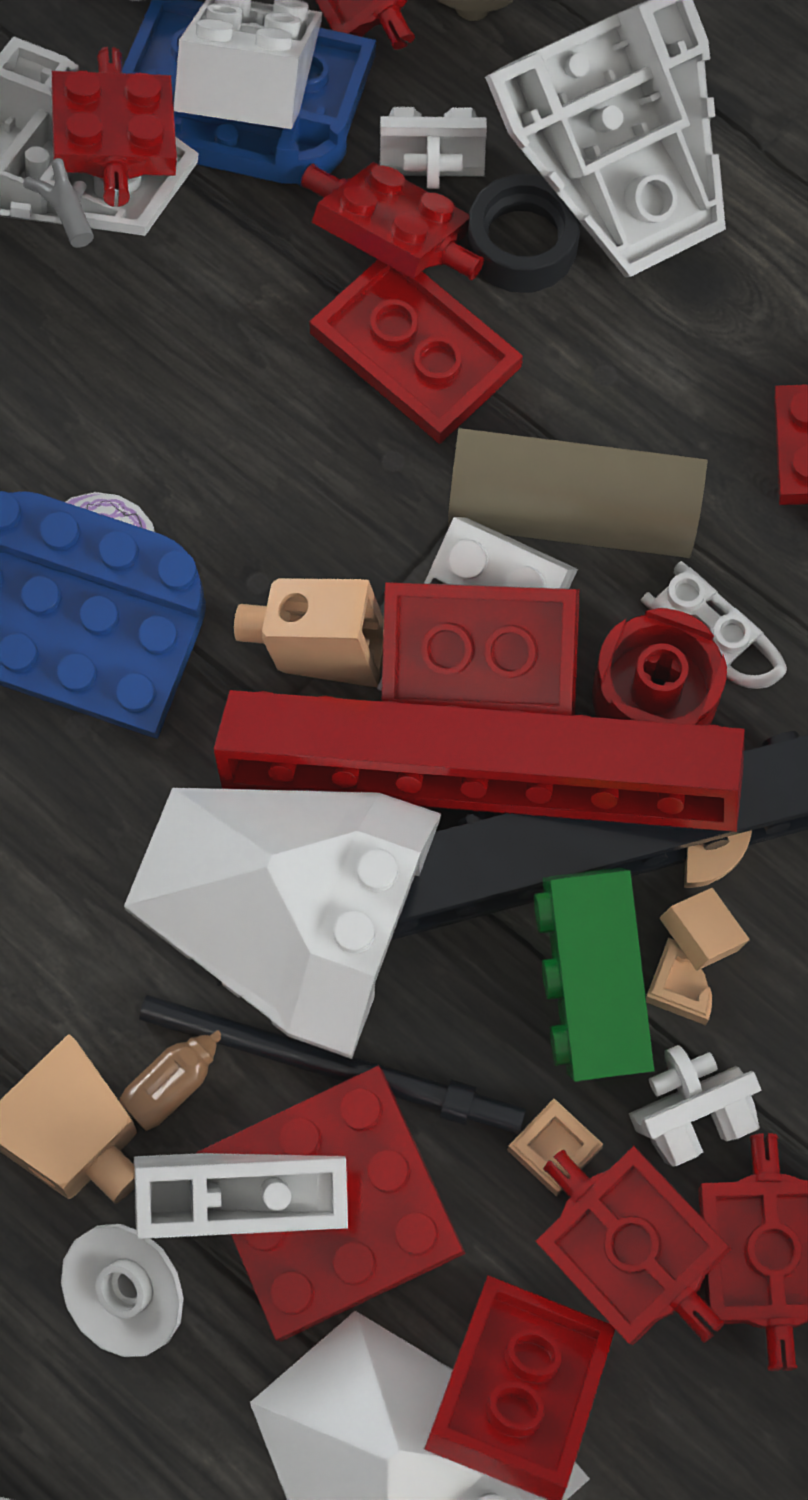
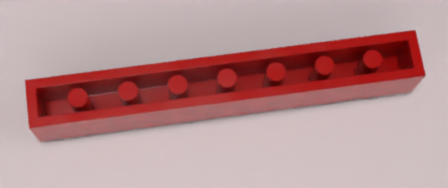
[214,690,745,832]

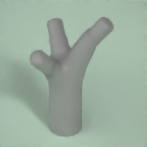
[23,158,94,248]

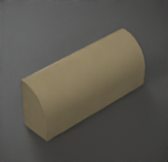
[448,428,708,558]

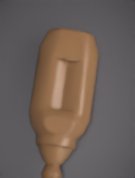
[119,1030,221,1131]

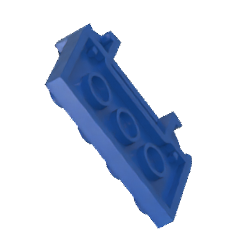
[122,0,376,187]
[0,491,206,739]

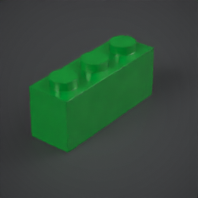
[534,868,654,1081]

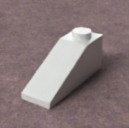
[134,1153,348,1239]

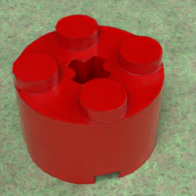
[592,608,727,725]

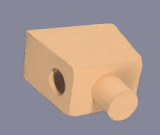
[234,578,384,687]
[0,1034,137,1204]

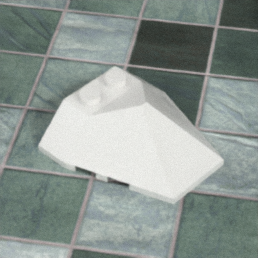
[485,0,726,278]
[0,36,199,236]
[124,788,441,1059]
[250,1311,589,1500]

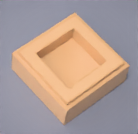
[659,887,750,971]
[507,1099,603,1196]

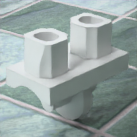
[380,107,487,189]
[629,1045,762,1167]

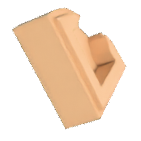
[684,830,752,888]
[646,938,712,1025]

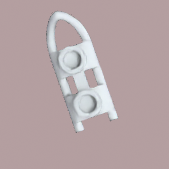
[641,561,787,689]

